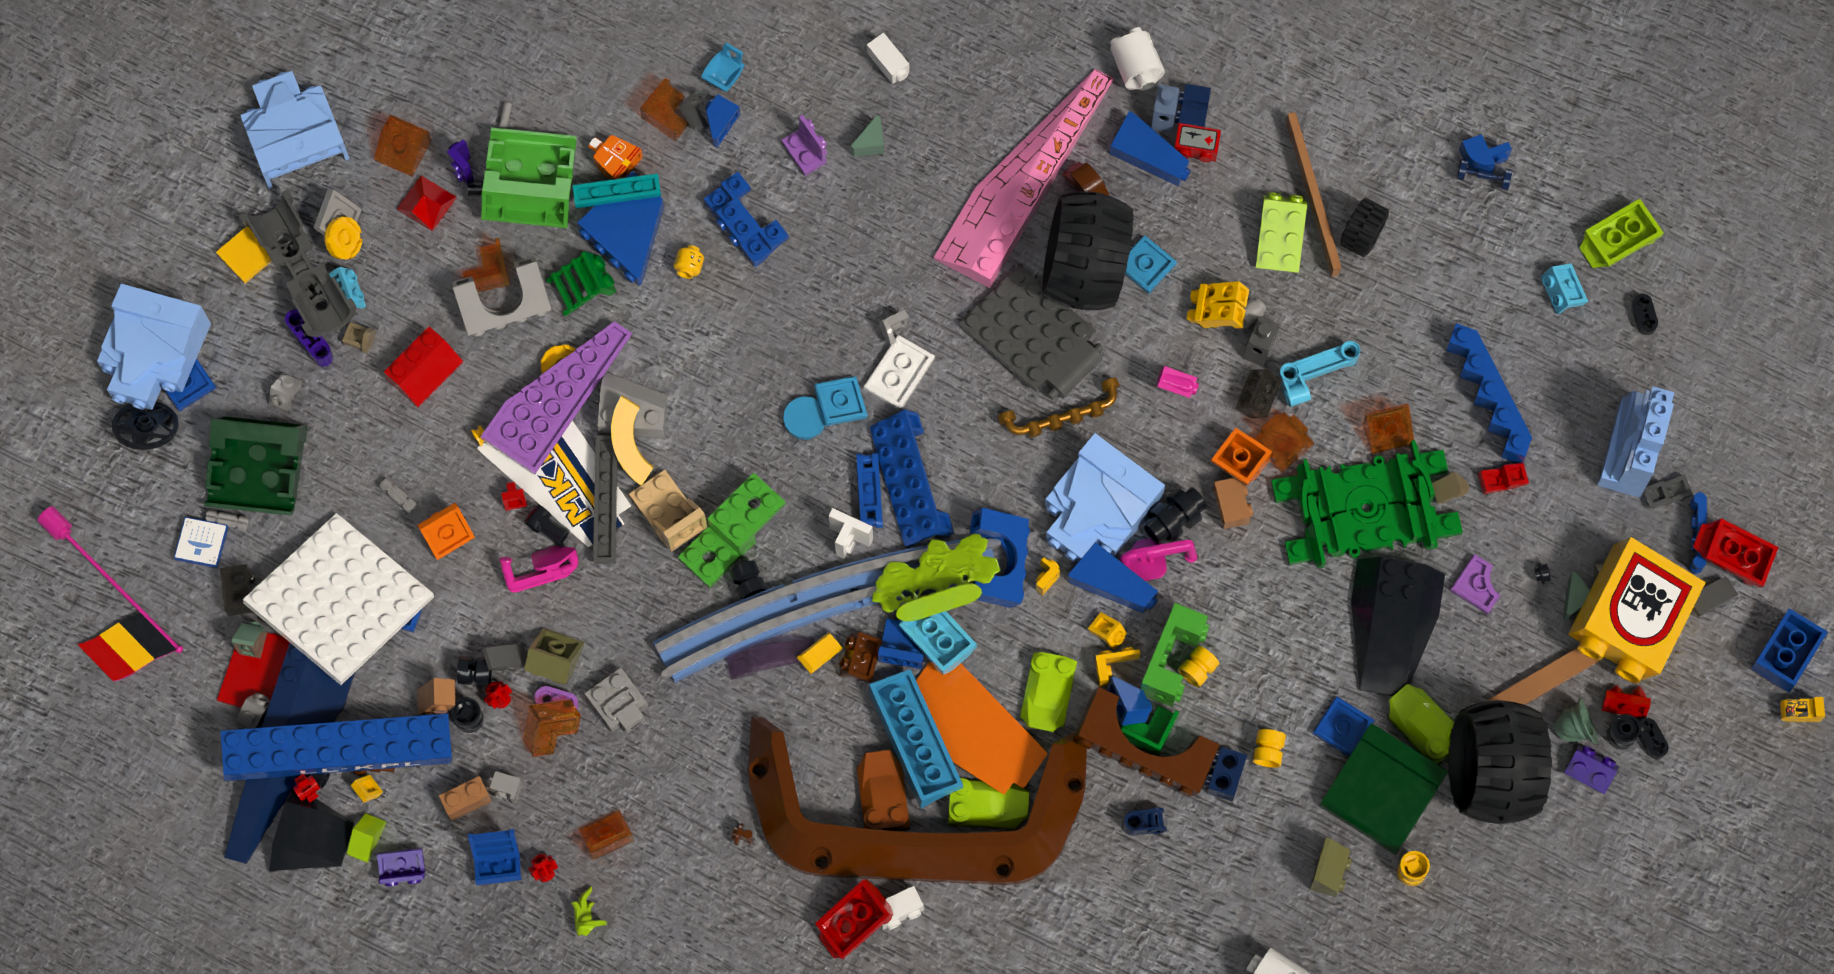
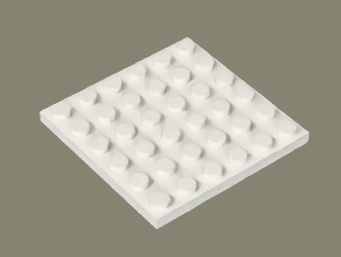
[243,513,434,685]

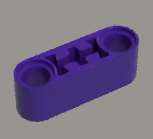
[285,309,333,367]

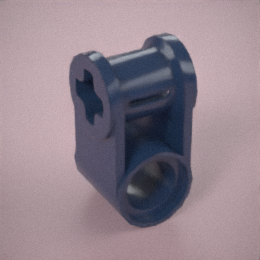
[1122,807,1167,836]

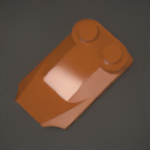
[857,750,910,831]

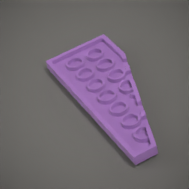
[480,321,632,475]

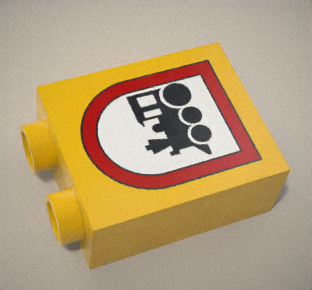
[1568,537,1706,683]

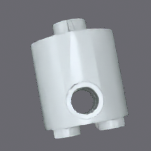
[1110,27,1165,90]
[1246,948,1310,974]

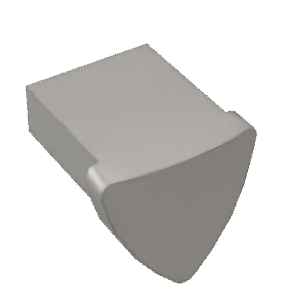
[879,310,909,345]

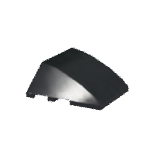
[269,790,354,872]

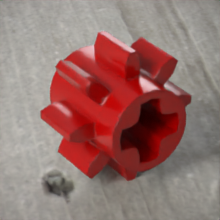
[484,681,512,709]
[292,774,321,802]
[528,854,558,882]

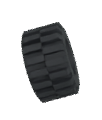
[1340,197,1389,257]

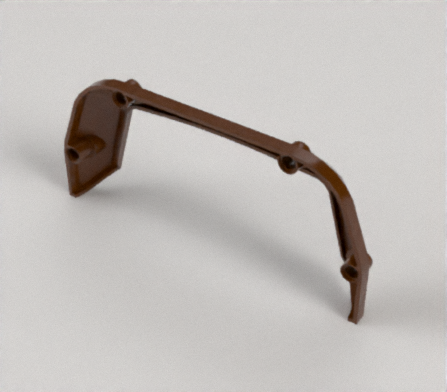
[748,716,1087,885]

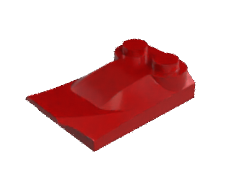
[1693,518,1779,588]
[815,879,894,959]

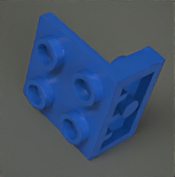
[878,619,925,670]

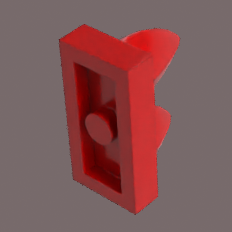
[1601,685,1651,718]

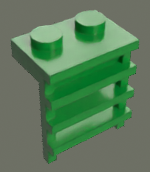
[546,251,617,316]

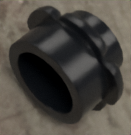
[1534,563,1551,584]

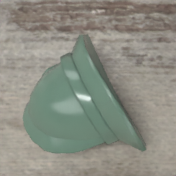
[1554,698,1598,745]

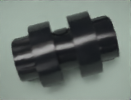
[1143,487,1207,544]

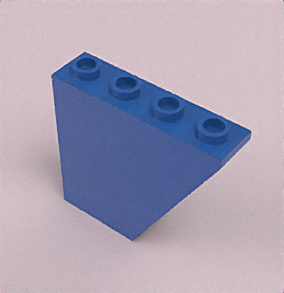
[577,171,664,286]

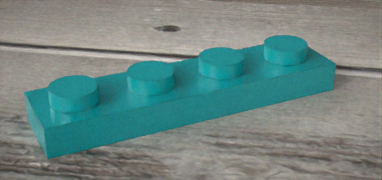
[572,173,661,208]

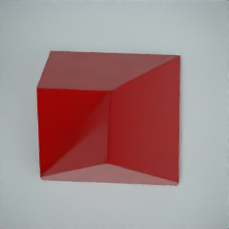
[397,175,457,232]

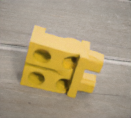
[1187,281,1249,328]

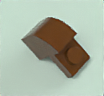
[1062,162,1110,196]

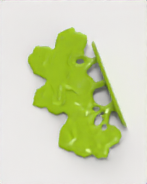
[872,534,1000,621]

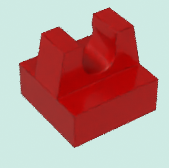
[501,482,527,511]

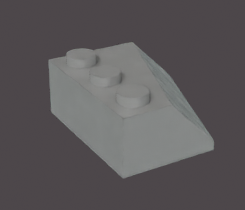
[597,372,668,438]

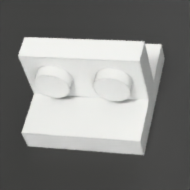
[829,508,873,559]

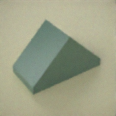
[850,115,884,157]
[1563,572,1590,621]

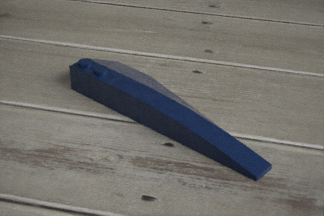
[224,643,355,864]

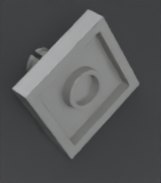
[314,189,362,236]

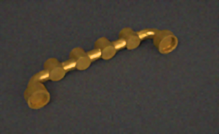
[997,377,1120,438]

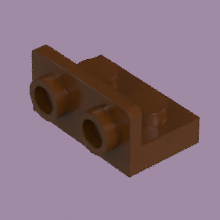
[839,632,882,683]

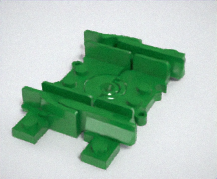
[1271,440,1463,568]

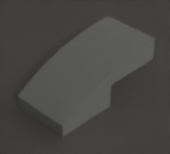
[1644,474,1693,509]
[1693,576,1738,617]
[483,644,527,671]

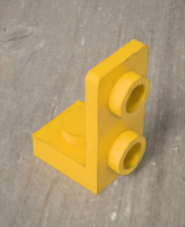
[1095,647,1140,687]

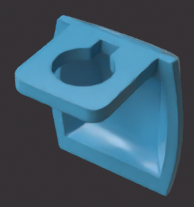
[701,43,745,92]

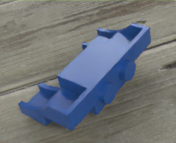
[704,172,789,267]

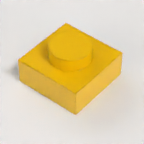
[351,775,383,803]

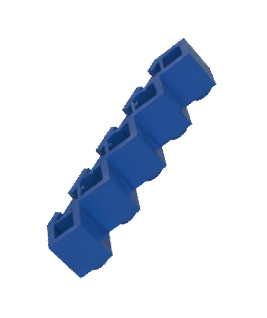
[1446,323,1532,464]

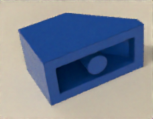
[705,94,740,148]
[1106,677,1152,726]

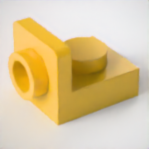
[1036,557,1060,596]
[1087,612,1127,650]

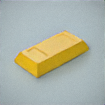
[796,632,843,674]

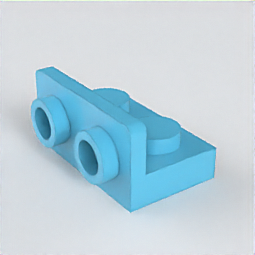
[1541,263,1588,314]
[329,267,366,309]

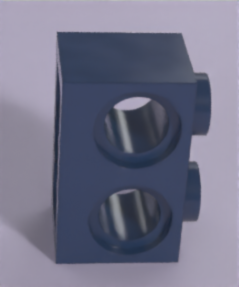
[1204,747,1247,802]

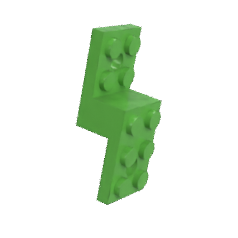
[678,473,786,588]

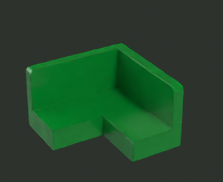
[1121,706,1179,756]

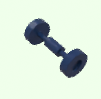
[1457,159,1513,191]

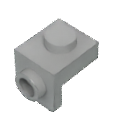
[269,373,302,411]
[236,693,270,729]

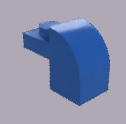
[1459,134,1512,172]

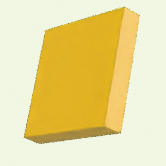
[216,227,272,284]

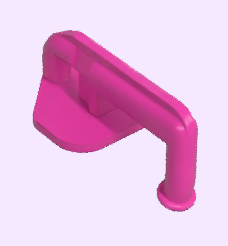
[1120,538,1197,581]
[499,546,579,593]

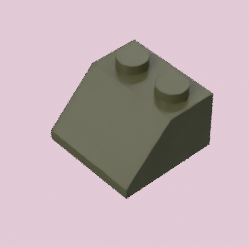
[524,628,585,685]
[1310,837,1352,897]

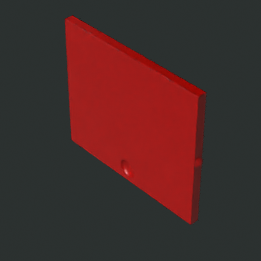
[217,633,290,713]

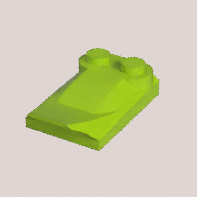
[1580,198,1664,268]
[1020,652,1077,732]
[1388,684,1454,764]
[948,778,1029,829]

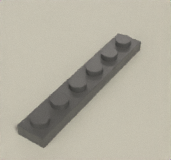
[593,435,618,564]

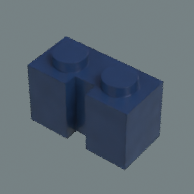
[1175,84,1211,127]

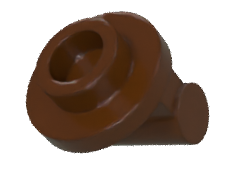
[731,823,754,846]

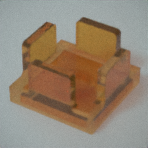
[1253,412,1314,473]

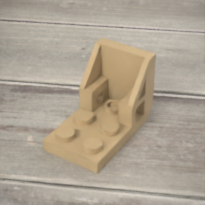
[629,470,707,552]

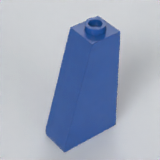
[1110,111,1191,187]
[1067,542,1158,613]

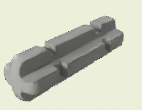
[379,478,417,513]
[206,510,249,530]

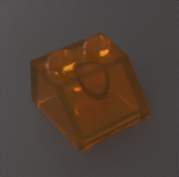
[374,115,432,177]

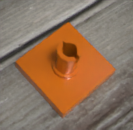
[417,503,475,560]

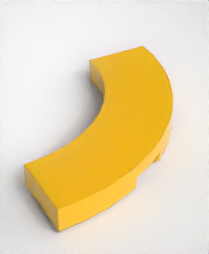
[611,395,654,485]

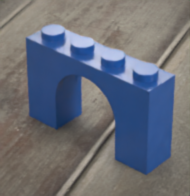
[966,508,1030,608]

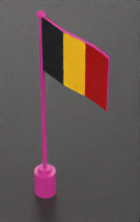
[37,506,183,682]

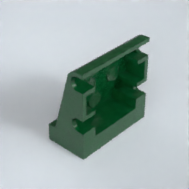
[204,416,307,516]
[1319,723,1449,855]

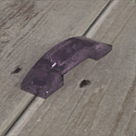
[727,639,815,680]

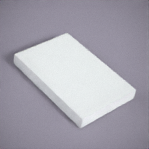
[864,335,935,411]

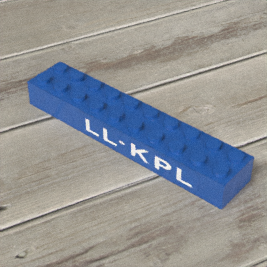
[221,714,452,781]

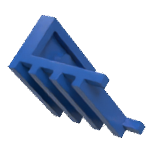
[468,829,522,885]

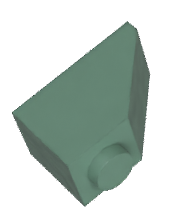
[232,622,267,658]

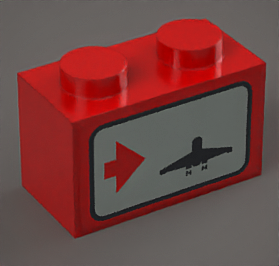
[1175,123,1221,162]

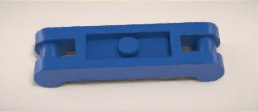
[856,452,883,528]
[1689,492,1707,574]

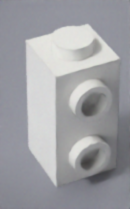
[867,33,909,84]
[881,886,924,930]

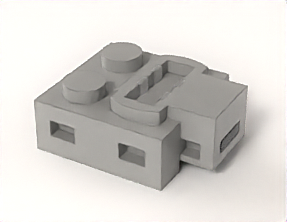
[585,668,648,734]

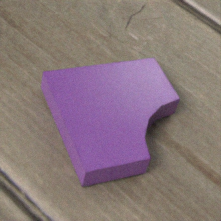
[1450,554,1500,615]

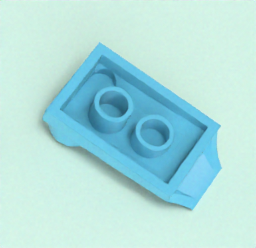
[899,611,977,675]

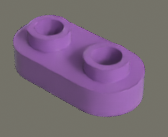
[535,686,579,716]

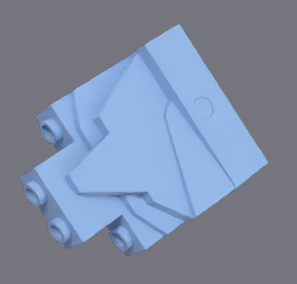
[240,71,350,189]
[97,284,211,410]
[1597,386,1675,498]
[1045,433,1165,563]

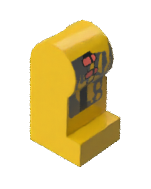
[1780,697,1825,722]

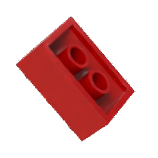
[384,326,463,408]

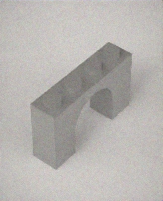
[451,256,551,336]

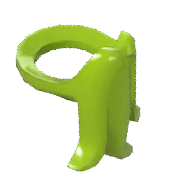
[571,886,607,936]

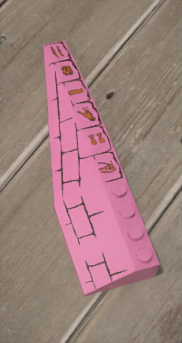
[934,69,1114,288]

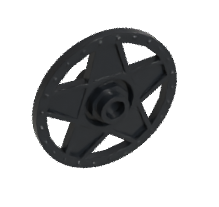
[112,402,179,450]

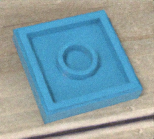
[1125,235,1177,294]
[814,376,868,426]

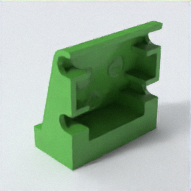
[481,127,577,228]

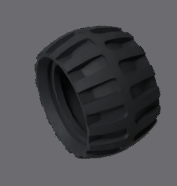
[1042,192,1134,310]
[1448,700,1552,824]

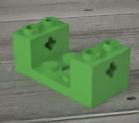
[1141,603,1210,708]

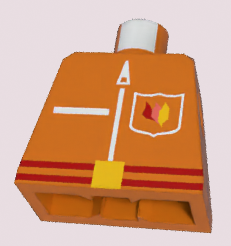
[589,135,643,180]

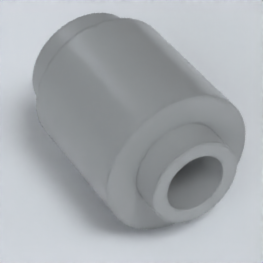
[1243,297,1266,328]

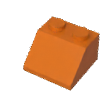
[1211,427,1272,485]

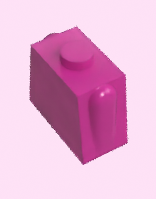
[1155,366,1199,398]

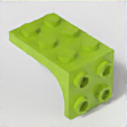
[1256,192,1307,273]

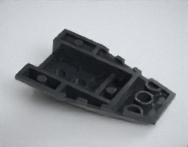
[1351,557,1445,696]

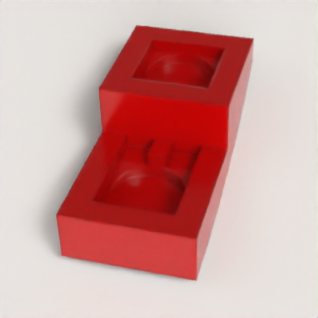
[1478,463,1529,494]

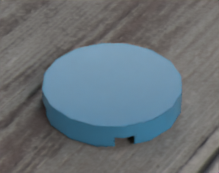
[783,396,826,440]

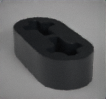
[1631,294,1658,335]
[1638,718,1669,760]

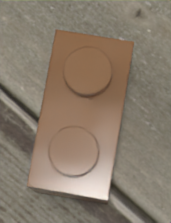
[1213,478,1253,529]
[417,678,455,716]
[439,776,492,821]

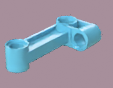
[1278,341,1361,407]

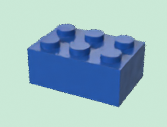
[1751,608,1828,693]

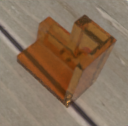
[640,77,688,141]
[463,238,510,292]
[523,699,581,757]

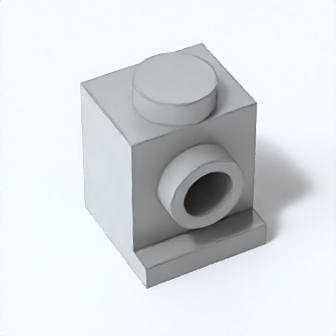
[486,771,523,805]

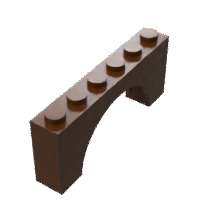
[1073,687,1220,797]

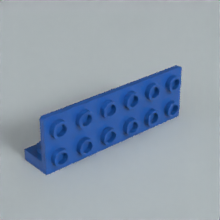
[870,410,954,547]

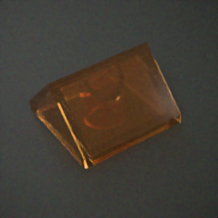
[1363,403,1414,454]
[579,810,634,861]

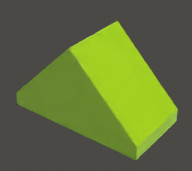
[347,813,387,863]

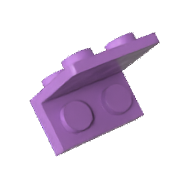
[782,114,827,176]

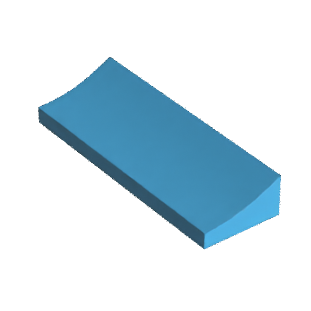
[869,669,963,809]

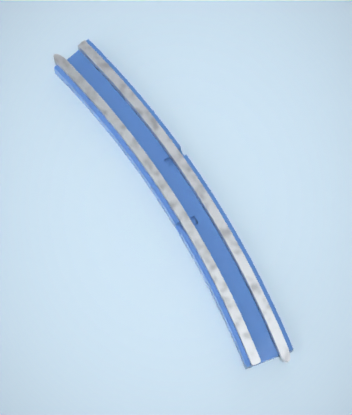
[653,537,1001,683]

